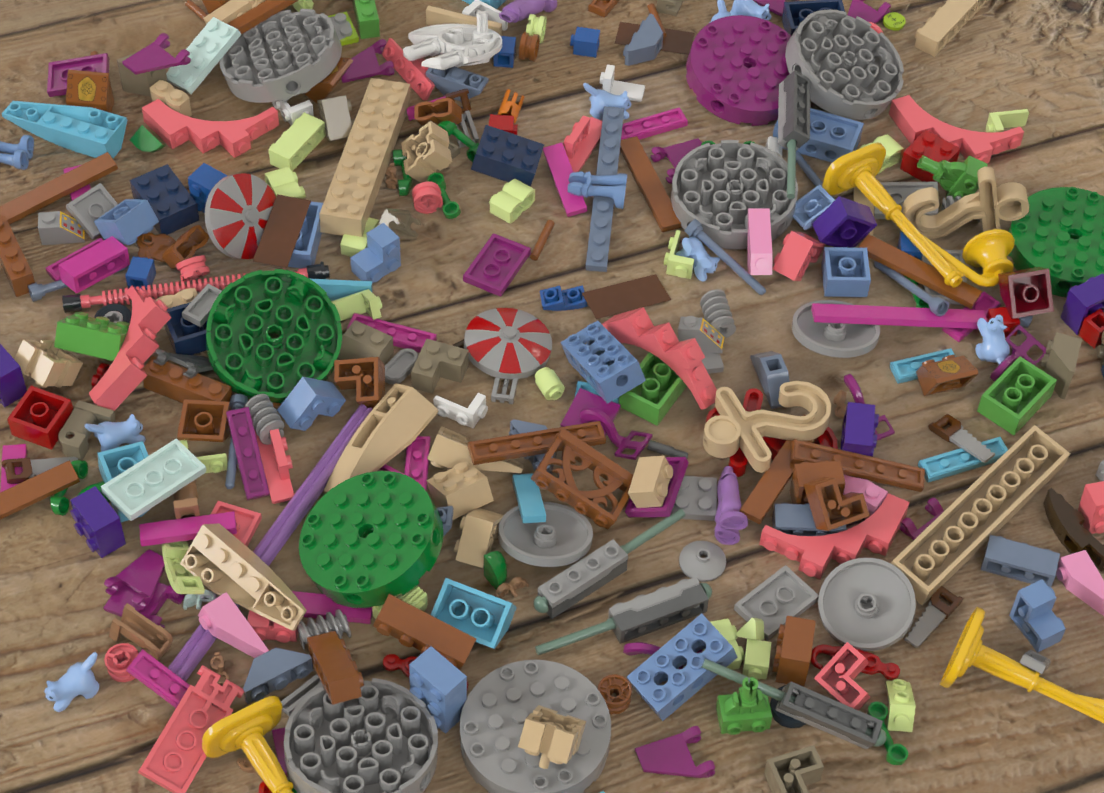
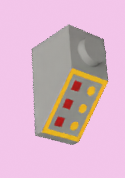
[38,211,85,245]
[678,316,725,353]

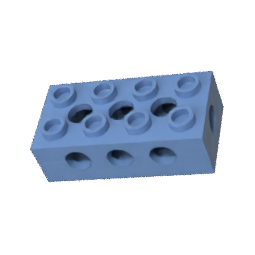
[773,108,864,163]
[560,321,646,404]
[627,613,738,721]

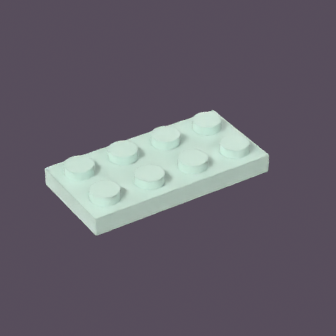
[166,17,241,95]
[101,438,206,521]

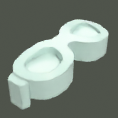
[183,589,217,610]

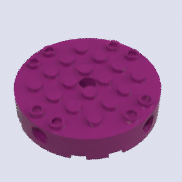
[686,15,791,126]

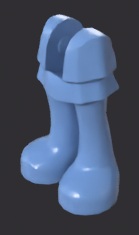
[0,135,34,170]
[567,171,627,209]

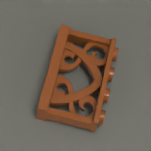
[531,428,633,529]

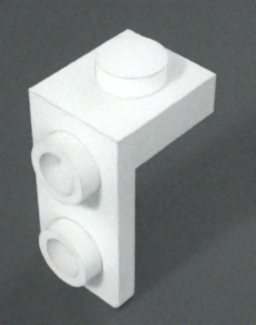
[462,0,508,31]
[600,64,645,102]
[272,100,314,126]
[433,393,488,428]

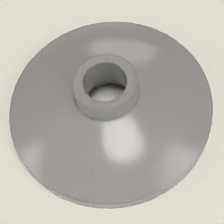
[679,541,726,582]

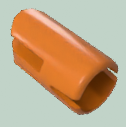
[497,89,525,124]

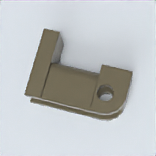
[58,400,116,460]

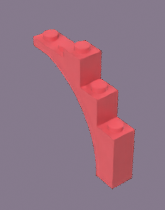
[889,95,1024,163]
[142,99,279,158]
[89,286,172,411]
[602,307,717,410]
[759,493,910,579]

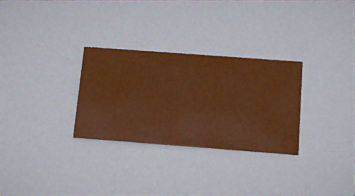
[614,22,694,55]
[253,194,311,268]
[582,274,671,319]

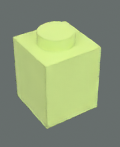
[742,639,771,680]

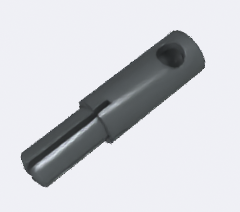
[647,440,688,459]

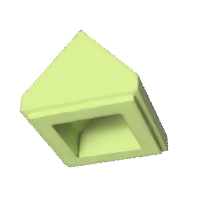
[736,618,765,641]

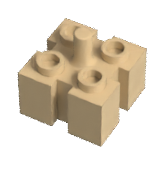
[401,121,452,183]
[14,339,83,389]
[518,705,586,769]

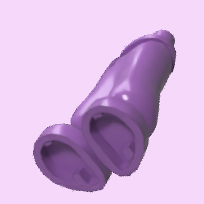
[499,0,557,23]
[714,466,748,545]

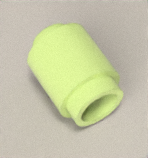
[535,367,565,400]

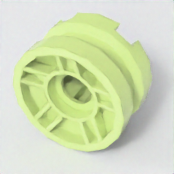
[526,14,547,43]

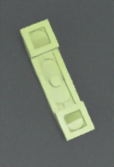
[161,541,205,594]

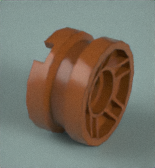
[519,32,540,62]
[597,674,632,714]

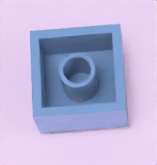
[94,199,159,245]
[821,247,871,297]

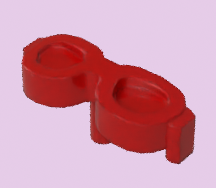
[91,363,111,389]

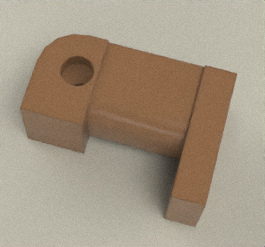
[173,479,200,519]
[109,603,173,661]

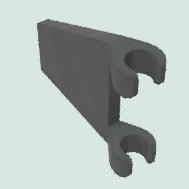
[153,349,214,378]

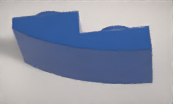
[540,285,588,311]

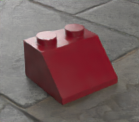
[998,267,1054,319]

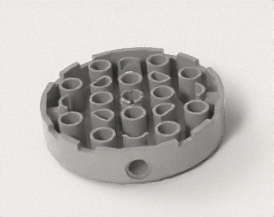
[219,9,342,103]
[785,10,904,120]
[671,140,798,249]
[460,660,611,793]
[284,678,438,793]

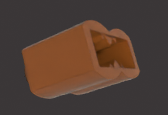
[414,98,462,126]
[162,225,209,269]

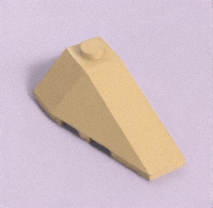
[427,426,524,473]

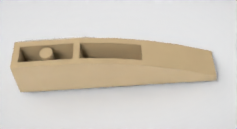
[323,383,439,494]
[180,523,307,631]

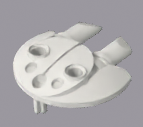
[403,11,502,70]

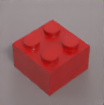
[900,130,960,184]
[7,386,73,450]

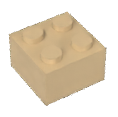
[426,462,494,520]

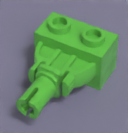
[917,155,988,199]
[716,677,772,735]

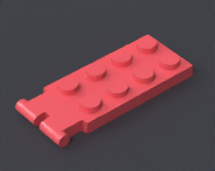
[138,665,244,793]

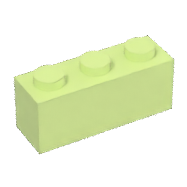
[268,112,326,172]

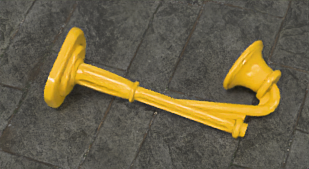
[822,142,1015,288]
[940,607,1104,723]
[202,696,293,793]

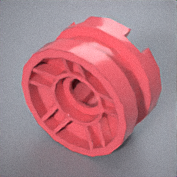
[412,181,443,214]
[176,255,210,282]
[104,643,139,682]

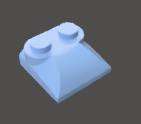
[793,184,835,230]

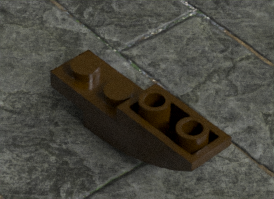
[1044,488,1104,572]

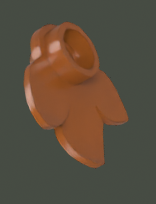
[136,232,176,263]

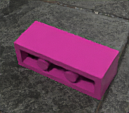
[58,236,130,294]

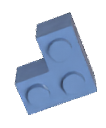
[350,223,401,283]
[277,377,346,431]
[1009,579,1066,653]

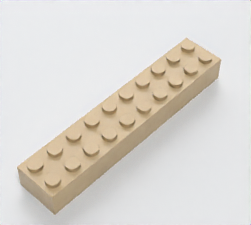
[319,78,410,237]
[891,425,1071,605]

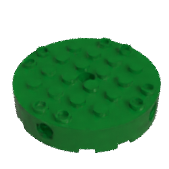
[1008,187,1104,298]
[206,269,342,404]
[299,471,444,608]

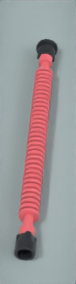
[62,261,330,313]

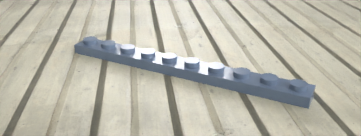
[586,106,624,272]

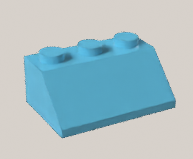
[97,441,150,522]
[431,578,517,649]

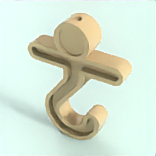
[902,167,1029,239]
[703,381,831,473]

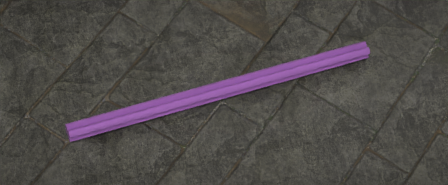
[168,404,373,682]

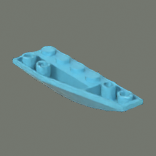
[2,101,128,158]

